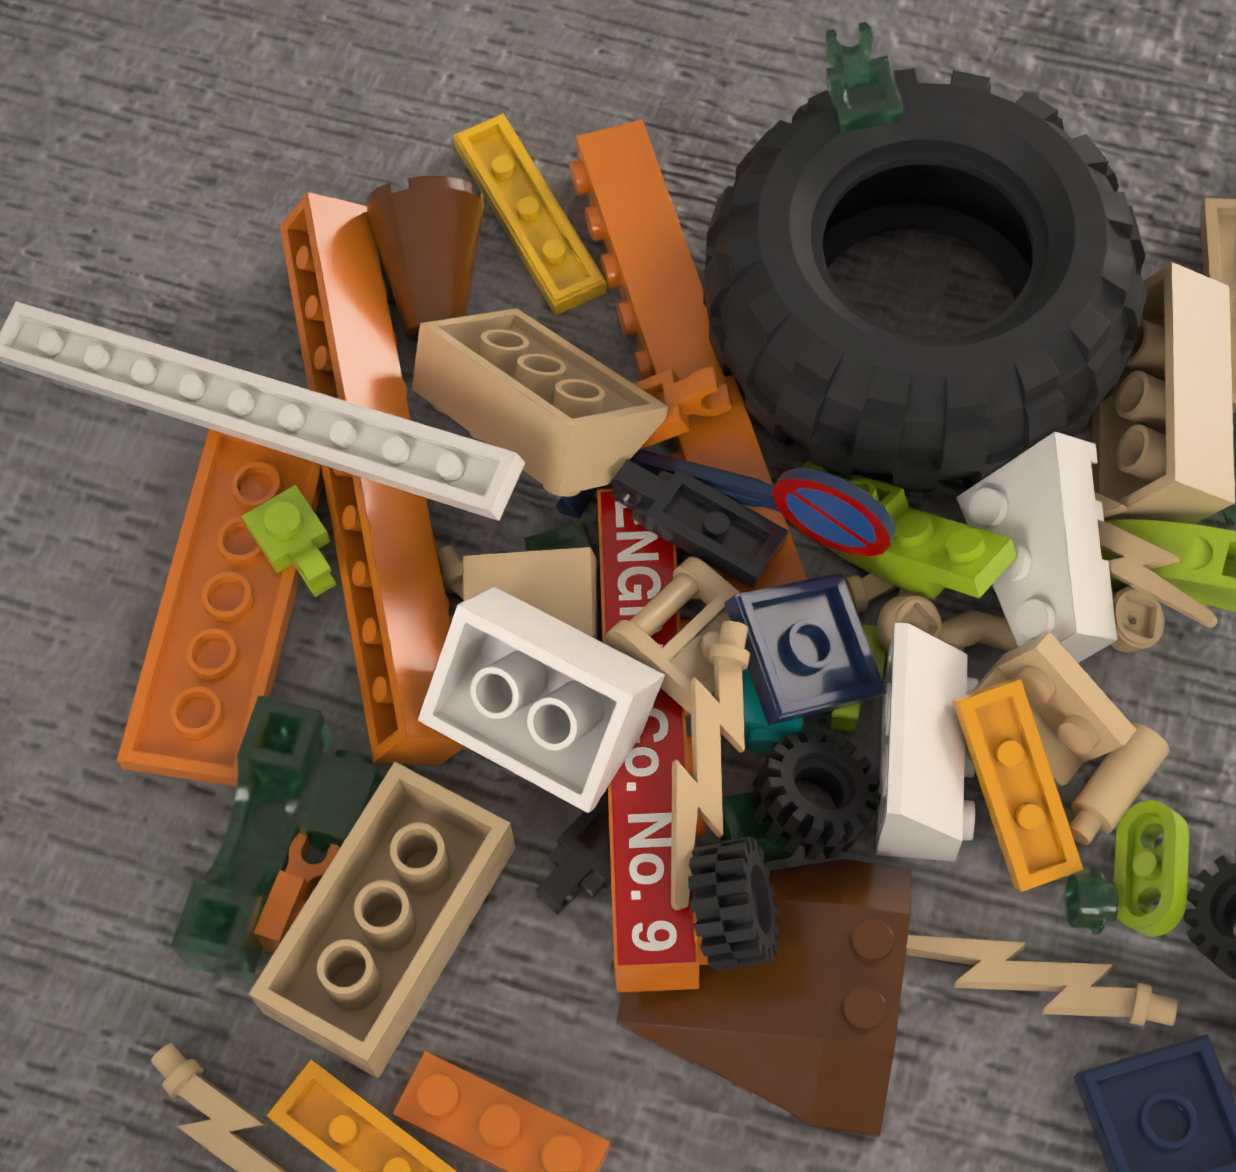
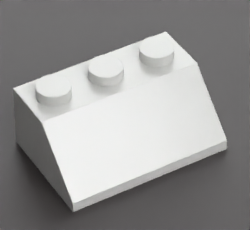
[418,587,665,813]
[875,623,978,861]

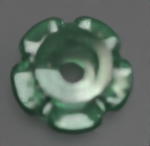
[1065,867,1119,935]

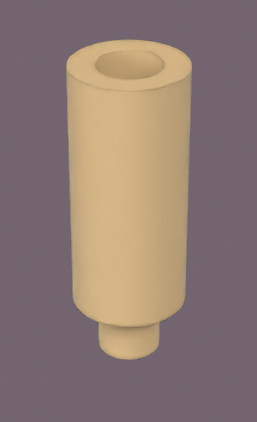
[1069,723,1170,845]

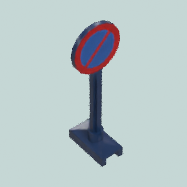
[542,449,896,557]

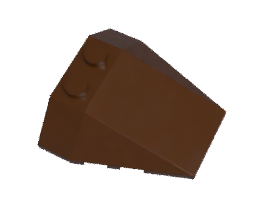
[617,859,912,1137]

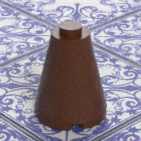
[366,176,484,342]

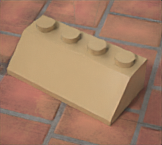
[1092,262,1235,524]
[412,308,668,497]

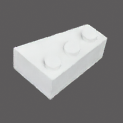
[956,432,1117,663]

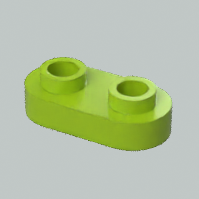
[1112,800,1189,937]

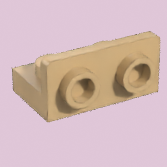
[972,632,1137,788]

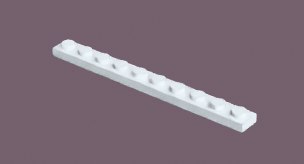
[0,301,525,521]

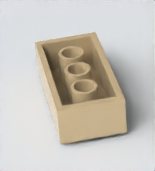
[249,761,516,1079]

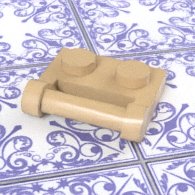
[605,557,740,714]

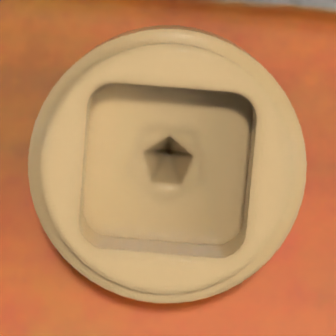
[1110,586,1164,653]
[877,596,942,654]

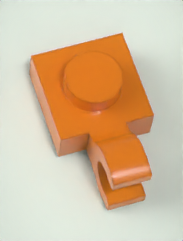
[634,367,733,450]
[254,833,340,953]

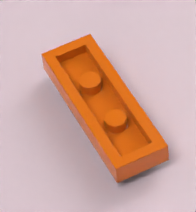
[392,1051,611,1172]

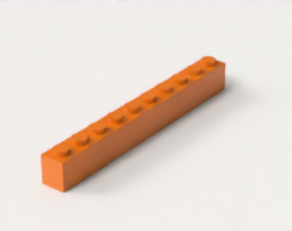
[569,119,807,593]
[280,192,465,766]

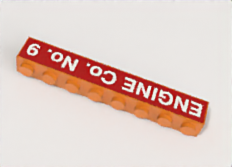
[597,489,709,992]

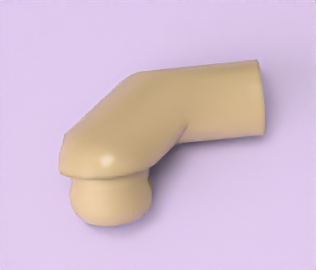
[937,610,1017,652]

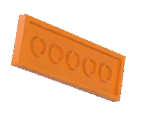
[116,429,324,788]

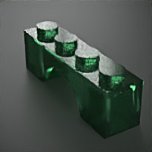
[171,695,333,983]

